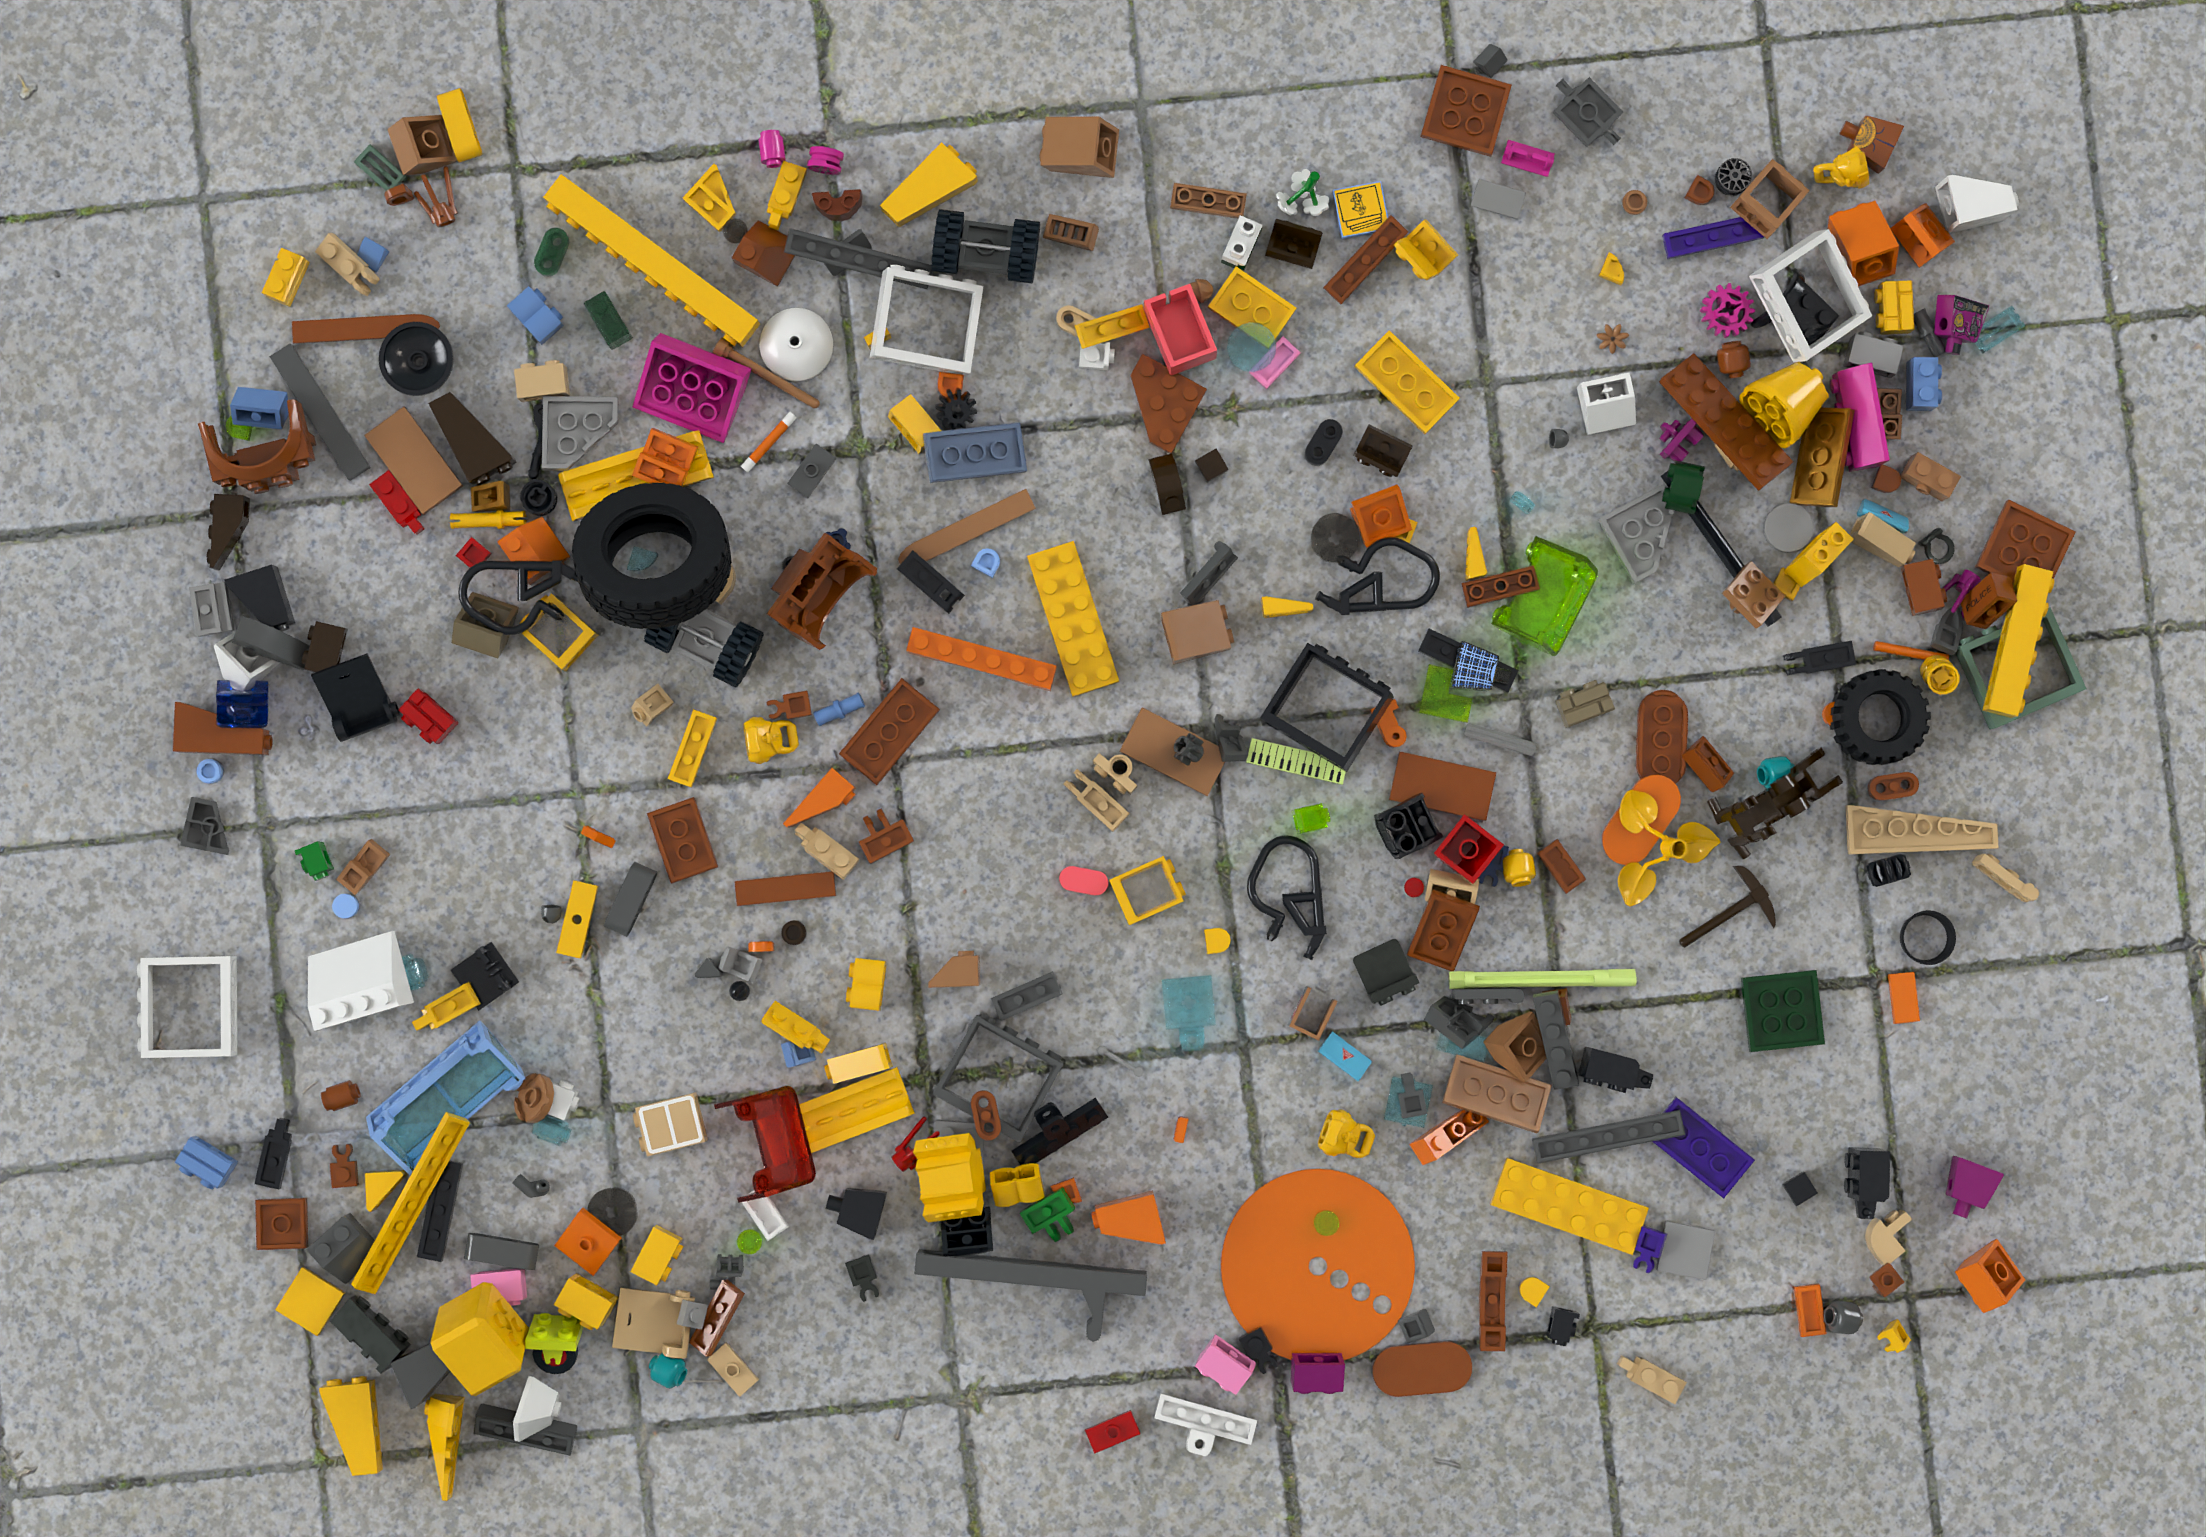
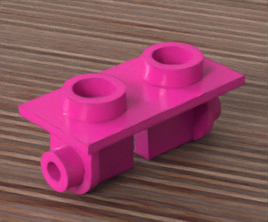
[1501,140,1555,177]

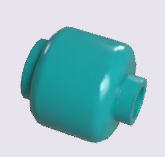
[1757,756,1795,789]
[649,1353,688,1389]

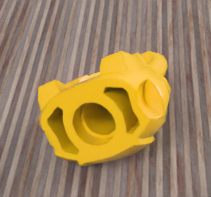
[1813,146,1870,189]
[743,717,799,764]
[1318,1109,1375,1158]

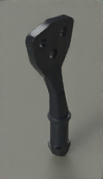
[528,404,543,480]

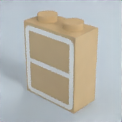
[633,1092,708,1156]

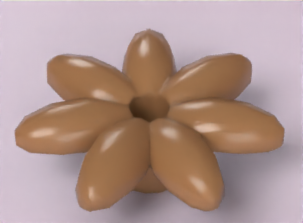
[1597,324,1629,354]

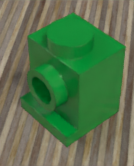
[295,841,334,881]

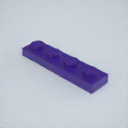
[1662,215,1764,259]

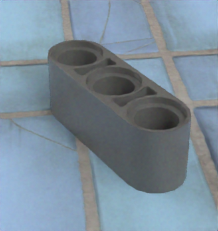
[604,862,658,937]
[464,1233,539,1270]

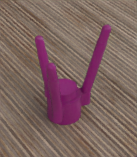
[1943,570,1981,620]

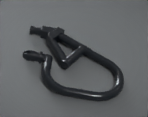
[1315,537,1440,615]
[458,560,579,635]
[1247,835,1327,960]

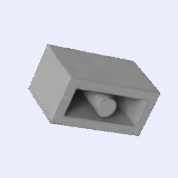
[1843,332,1904,378]

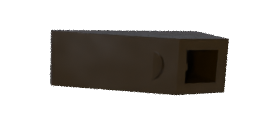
[207,494,250,570]

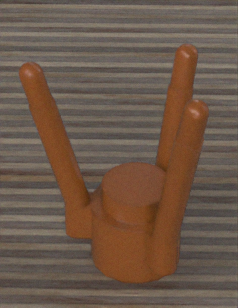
[414,166,458,228]

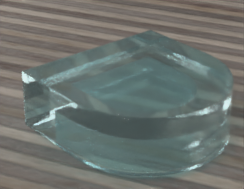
[1509,491,1535,515]

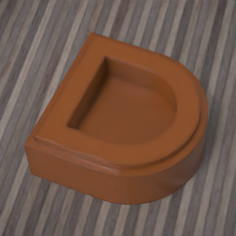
[1684,175,1715,205]
[384,184,414,206]
[1871,465,1901,493]

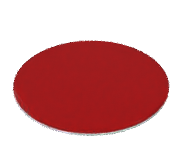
[1404,878,1424,897]

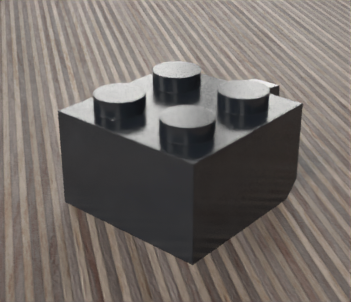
[1578,1046,1653,1093]
[1844,1147,1890,1219]

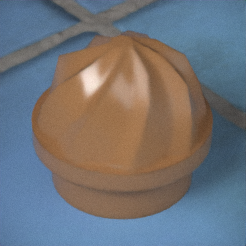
[1189,278,1213,303]

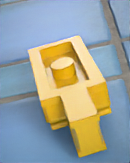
[767,161,807,230]
[412,982,481,1031]
[761,1001,830,1054]

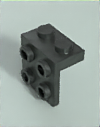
[1353,939,1420,1006]

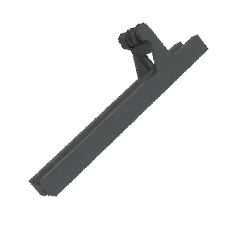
[914,1249,1147,1342]

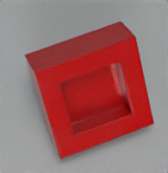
[455,537,492,567]

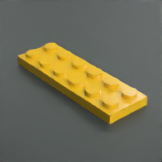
[1027,541,1119,697]
[1490,1157,1649,1255]

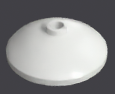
[759,308,833,382]

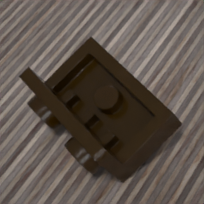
[1265,219,1323,269]
[1353,424,1413,477]

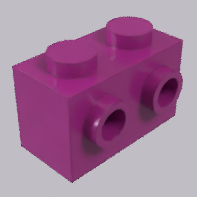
[1290,1353,1345,1394]

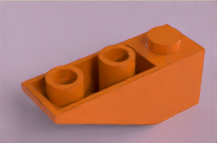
[1409,1109,1489,1165]

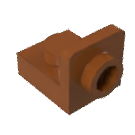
[1869,1263,1904,1297]

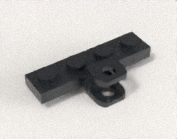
[1012,1097,1108,1165]

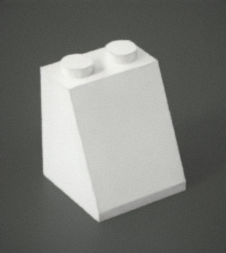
[1935,175,2019,234]

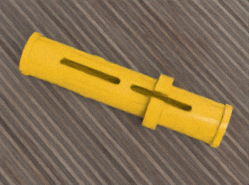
[450,510,527,529]

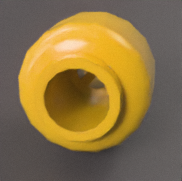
[1502,849,1536,887]

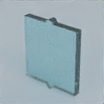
[1384,1077,1433,1128]

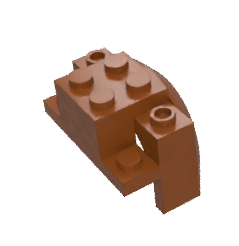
[198,399,316,494]
[767,533,877,650]

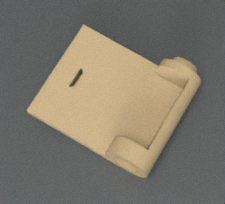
[612,1287,695,1358]

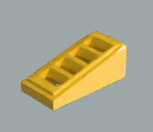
[1465,526,1487,581]
[1261,596,1314,618]

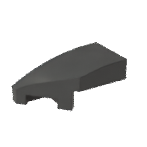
[1215,714,1248,762]

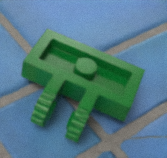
[1019,1187,1075,1242]

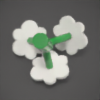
[1276,169,1329,216]

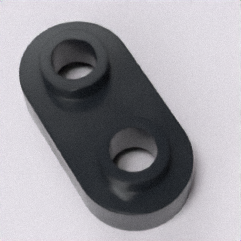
[1305,419,1343,466]

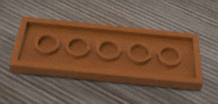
[1659,353,1794,491]

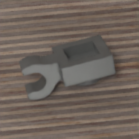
[1397,1072,1427,1119]

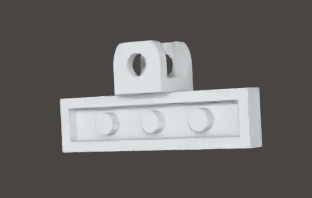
[1154,1394,1257,1456]

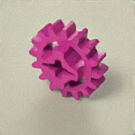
[1700,283,1755,338]

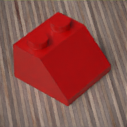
[1434,814,1504,884]

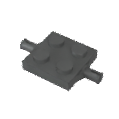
[1553,77,1623,147]

